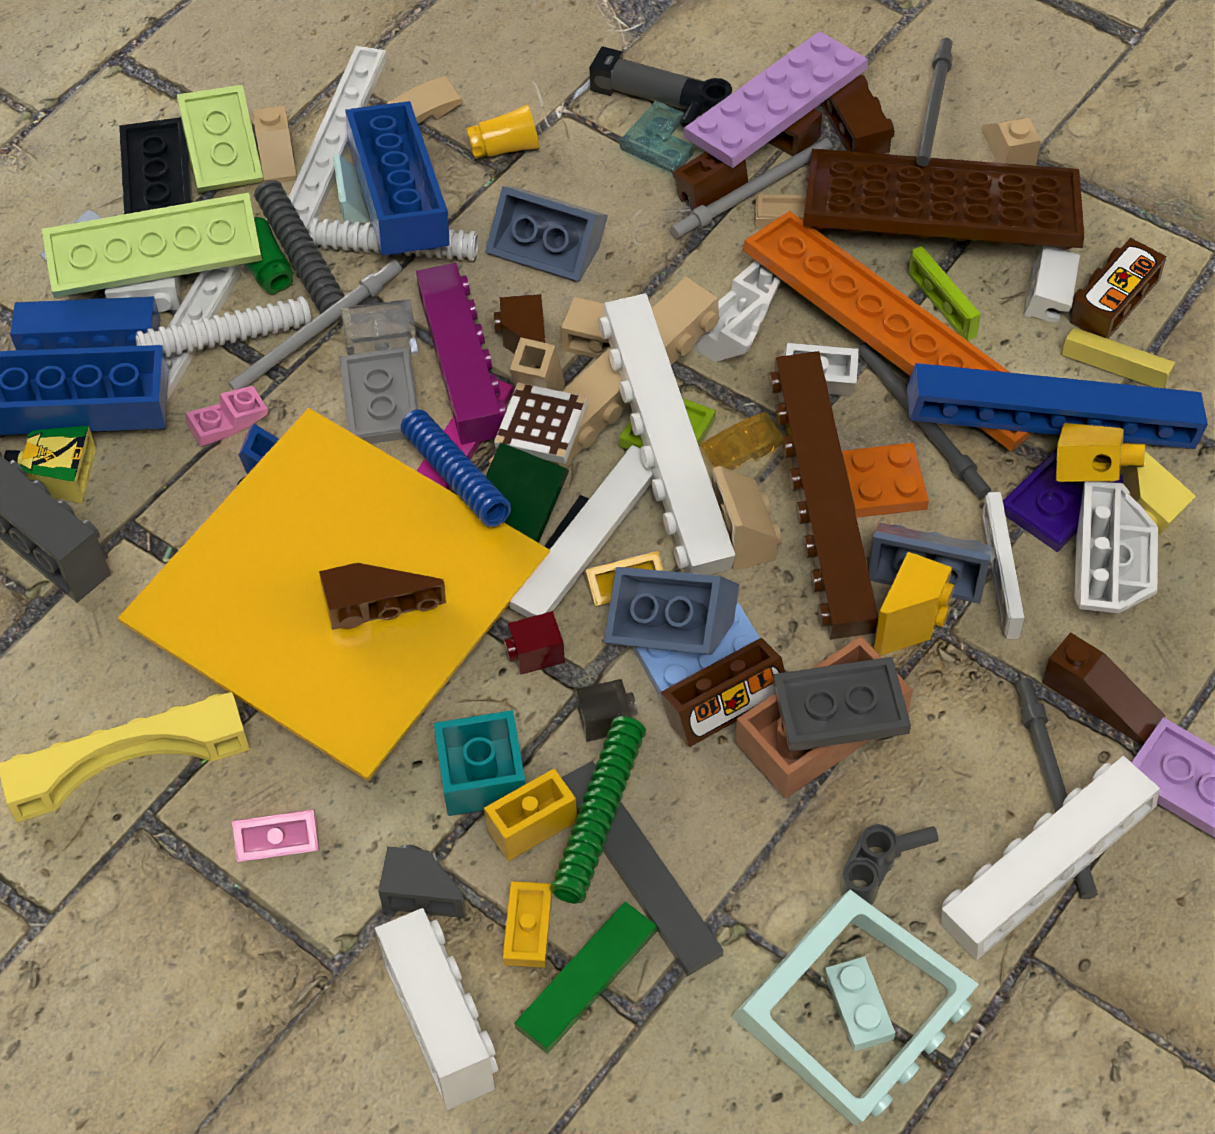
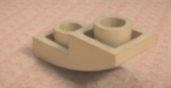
[387,76,463,124]

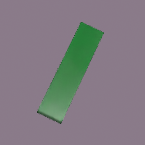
[514,902,657,1054]

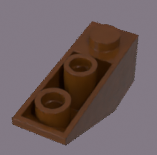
[319,563,446,630]

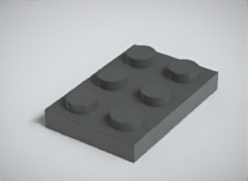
[773,657,911,752]

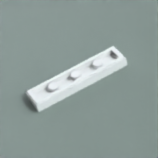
[982,492,1025,639]

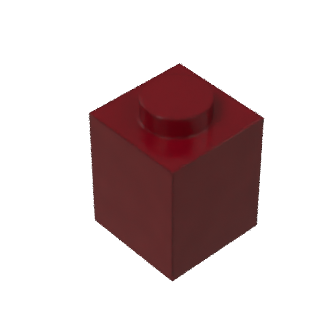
[504,611,565,675]

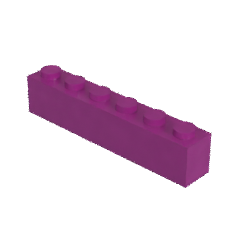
[416,262,506,445]

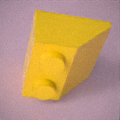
[874,552,955,656]

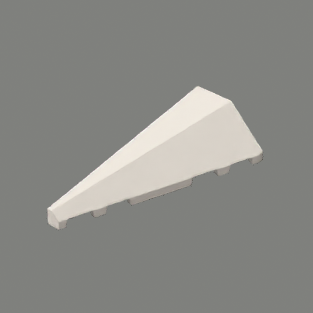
[692,261,782,362]

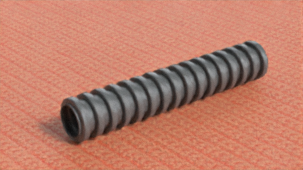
[254,180,344,314]

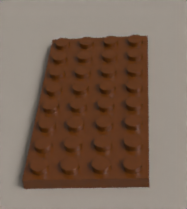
[803,148,1084,249]

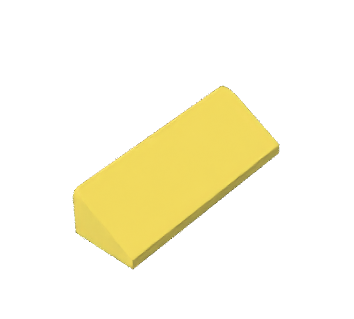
[1062,327,1176,388]

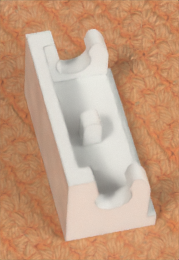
[1023,245,1080,322]

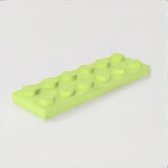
[42,193,262,298]

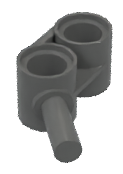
[840,824,939,905]

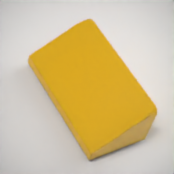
[583,551,663,606]

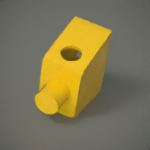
[1056,423,1145,482]

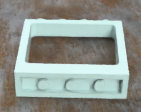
[731,890,979,1126]

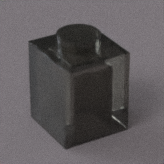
[576,679,638,742]

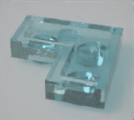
[620,100,693,173]

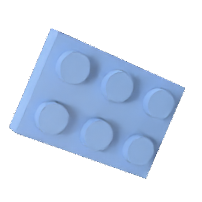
[633,601,760,701]

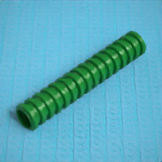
[550,716,646,904]

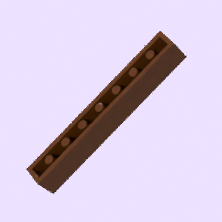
[769,351,879,640]

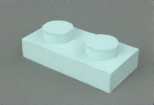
[824,956,895,1052]

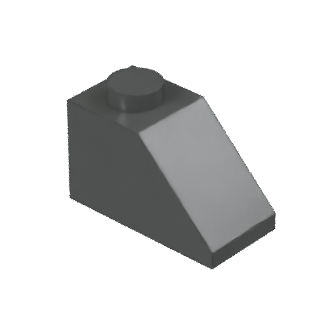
[378,845,466,918]

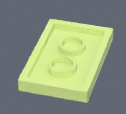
[177,85,263,192]

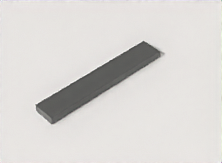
[562,761,724,976]

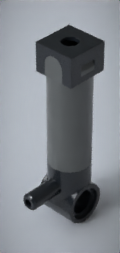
[589,46,732,128]

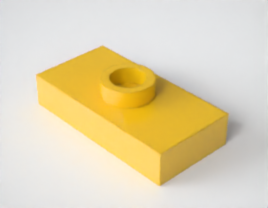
[503,881,553,968]

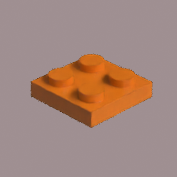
[842,442,929,518]

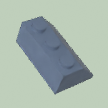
[485,186,608,281]
[869,523,992,604]
[604,567,739,655]

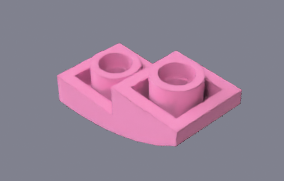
[185,385,268,447]

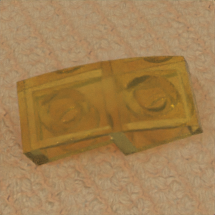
[700,411,782,470]

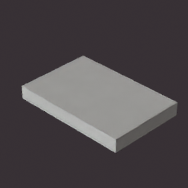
[339,347,418,444]

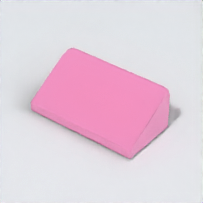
[232,809,319,862]

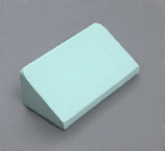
[333,154,369,224]

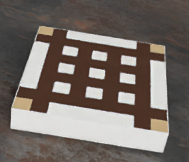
[494,382,588,464]

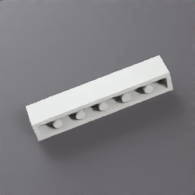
[941,756,1160,961]

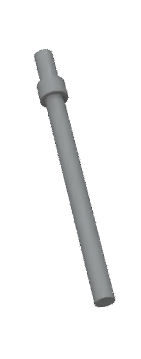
[670,138,832,239]
[228,260,403,390]

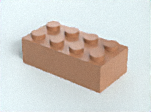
[736,636,913,798]

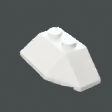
[1074,481,1158,614]

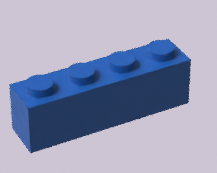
[10,296,161,350]

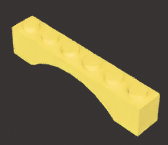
[0,692,250,823]

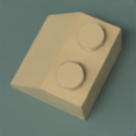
[712,466,782,570]

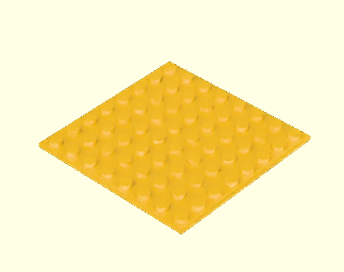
[118,407,550,781]

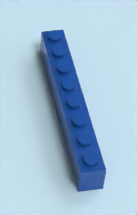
[907,363,1208,449]

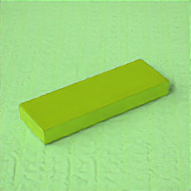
[908,246,981,341]

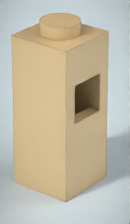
[510,337,565,392]

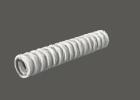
[309,218,478,261]
[135,296,311,358]

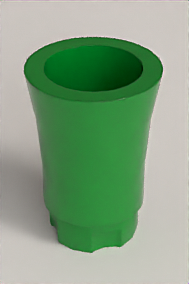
[244,217,294,294]

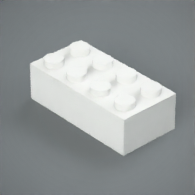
[375,908,499,1111]

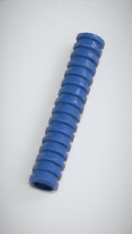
[400,409,511,527]

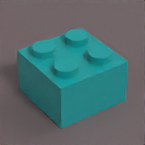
[433,710,526,816]

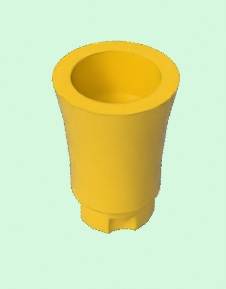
[466,104,540,159]

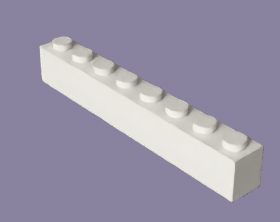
[598,293,736,575]

